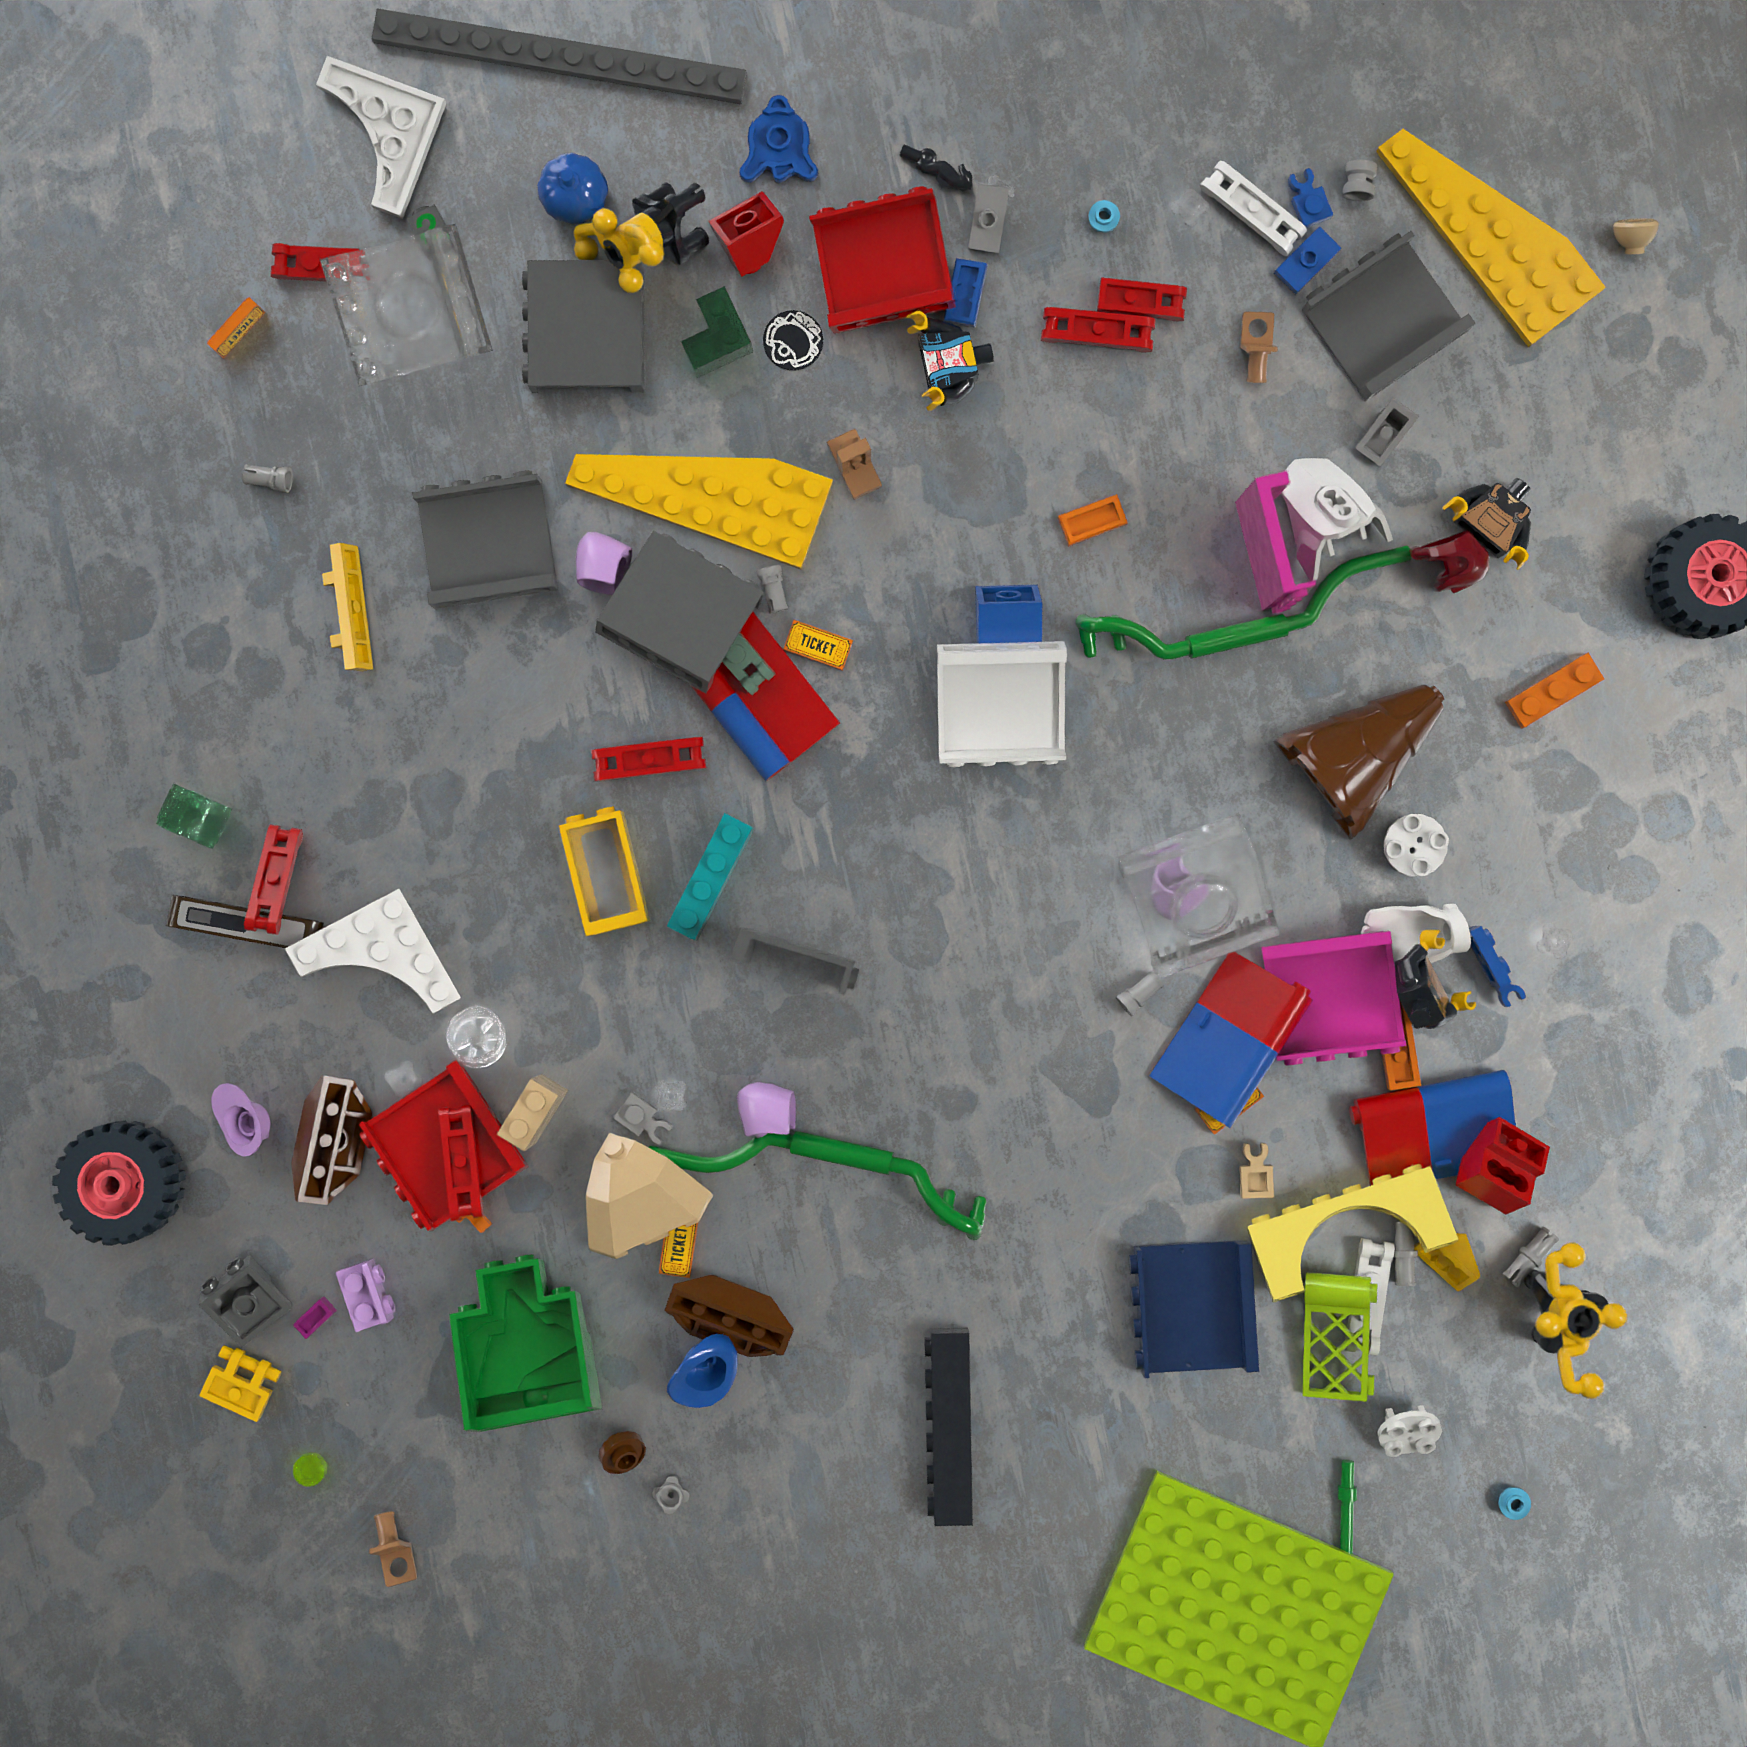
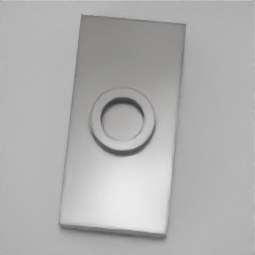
[968,183,1009,253]

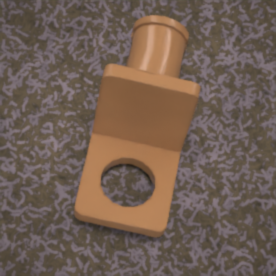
[1240,311,1278,383]
[369,1511,417,1587]

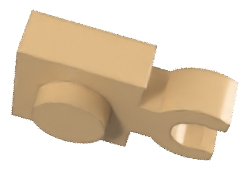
[1239,1143,1274,1199]

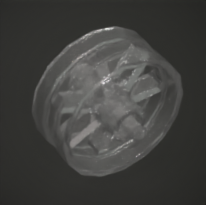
[446,1006,507,1068]

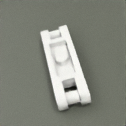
[1200,160,1307,256]
[1345,1238,1395,1356]

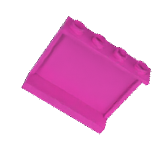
[1235,470,1316,614]
[1261,930,1406,1066]

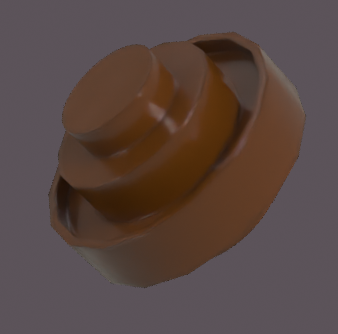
[598,1431,646,1474]

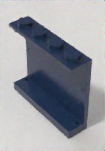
[1129,1240,1259,1379]

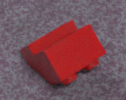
[1455,1117,1550,1215]

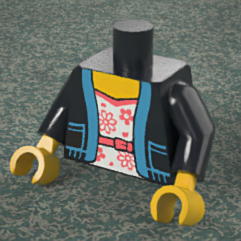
[907,311,994,411]

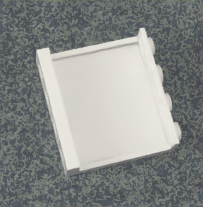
[937,641,1067,767]

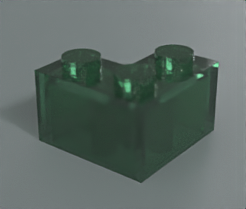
[681,286,753,378]

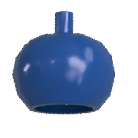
[537,152,608,225]

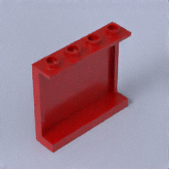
[809,186,956,334]
[359,1060,529,1231]

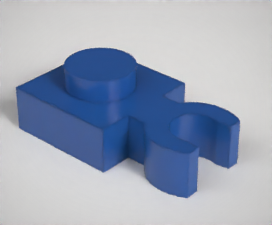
[1288,168,1333,228]

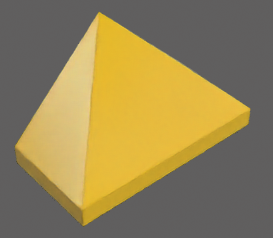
[1414,1233,1480,1292]

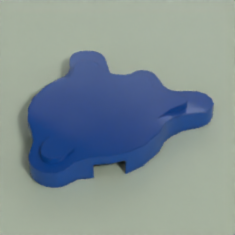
[739,95,818,183]

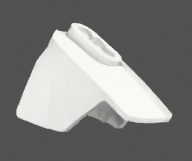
[1281,458,1393,581]

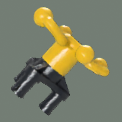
[573,182,709,293]
[1524,1242,1628,1399]

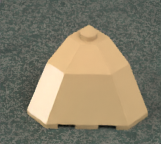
[586,1133,713,1259]

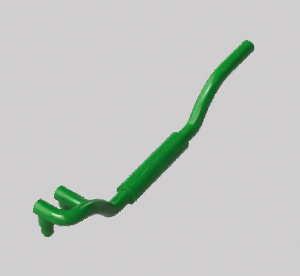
[1075,546,1411,660]
[649,1131,987,1240]

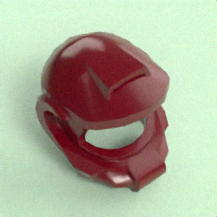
[1410,531,1490,594]

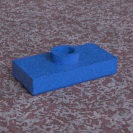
[1274,226,1342,295]
[944,258,988,327]

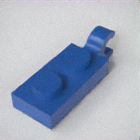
[1469,926,1526,1007]

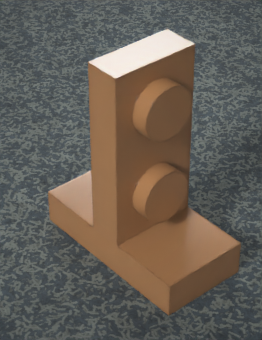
[827,429,882,500]

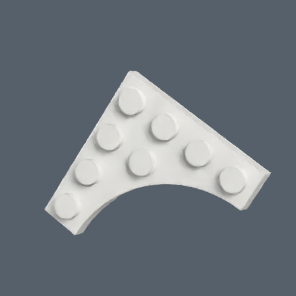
[316,56,446,219]
[285,889,461,1014]

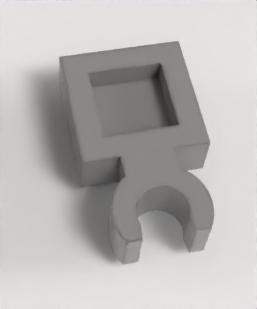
[613,1092,673,1145]

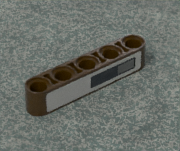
[166,895,324,948]

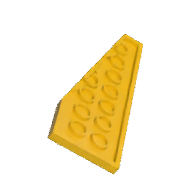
[1376,129,1606,347]
[565,454,833,569]

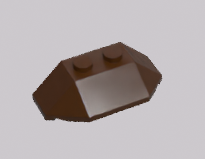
[291,1075,373,1205]
[665,1275,794,1357]

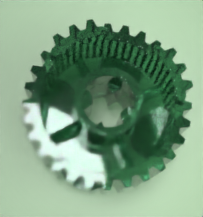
[156,783,232,849]

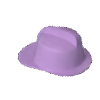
[211,1083,271,1156]

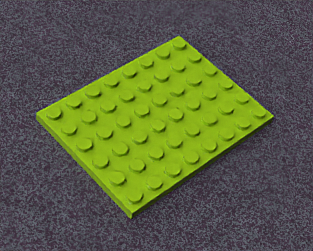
[1084,1470,1394,1747]

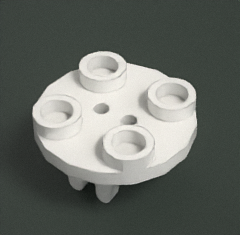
[1384,814,1449,876]
[1377,1405,1442,1457]

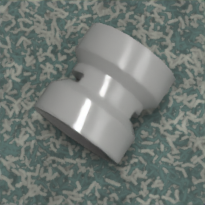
[1343,160,1378,201]

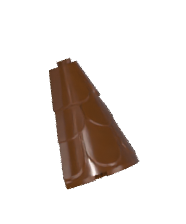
[1273,684,1445,840]

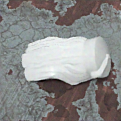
[1361,904,1471,963]

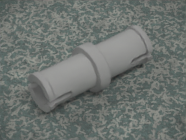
[1393,1221,1418,1286]
[1502,1226,1559,1288]

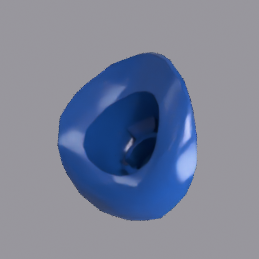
[667,1334,738,1408]

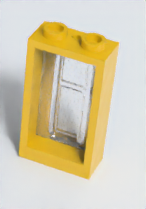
[559,806,650,936]

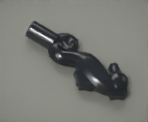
[899,144,973,192]

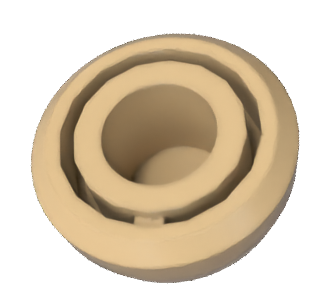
[1613,218,1659,254]

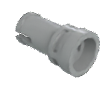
[242,464,293,493]
[756,565,789,614]
[1116,971,1164,1016]

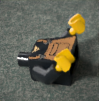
[1442,478,1531,570]
[1395,929,1476,1029]

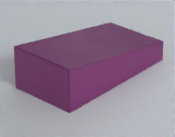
[293,1296,337,1339]

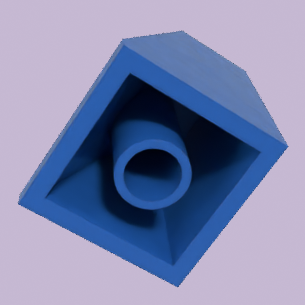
[975,584,1042,644]

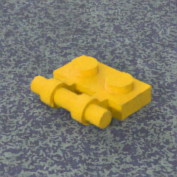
[199,1345,282,1422]

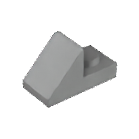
[1355,397,1419,466]

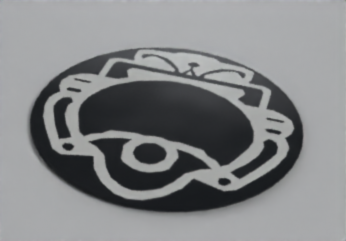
[763,310,823,370]

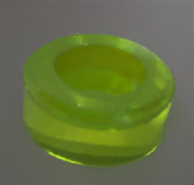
[293,1452,327,1487]

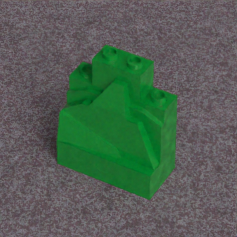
[449,1254,602,1432]

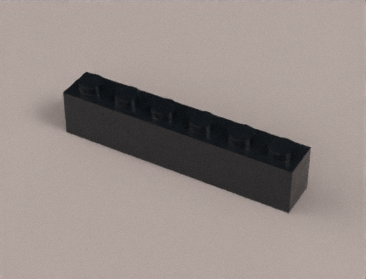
[924,1328,973,1526]

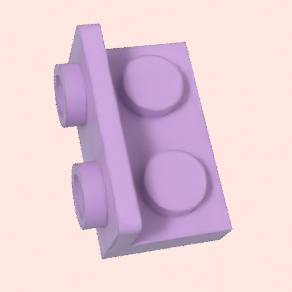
[335,1258,395,1332]

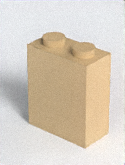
[497,1074,568,1151]

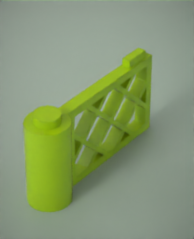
[1303,1272,1378,1402]

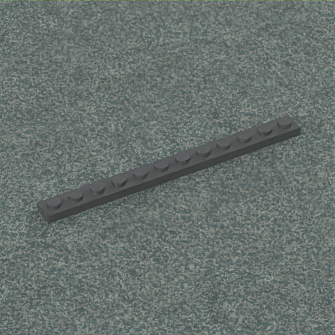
[371,8,747,104]

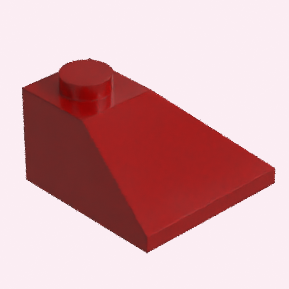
[708,191,785,277]

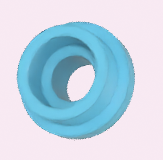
[1088,200,1120,233]
[1498,1487,1531,1520]

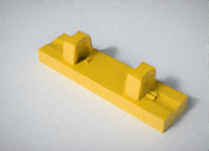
[322,543,373,672]

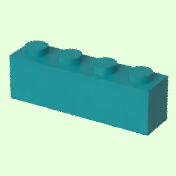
[667,813,754,941]

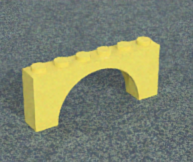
[1247,1164,1459,1303]

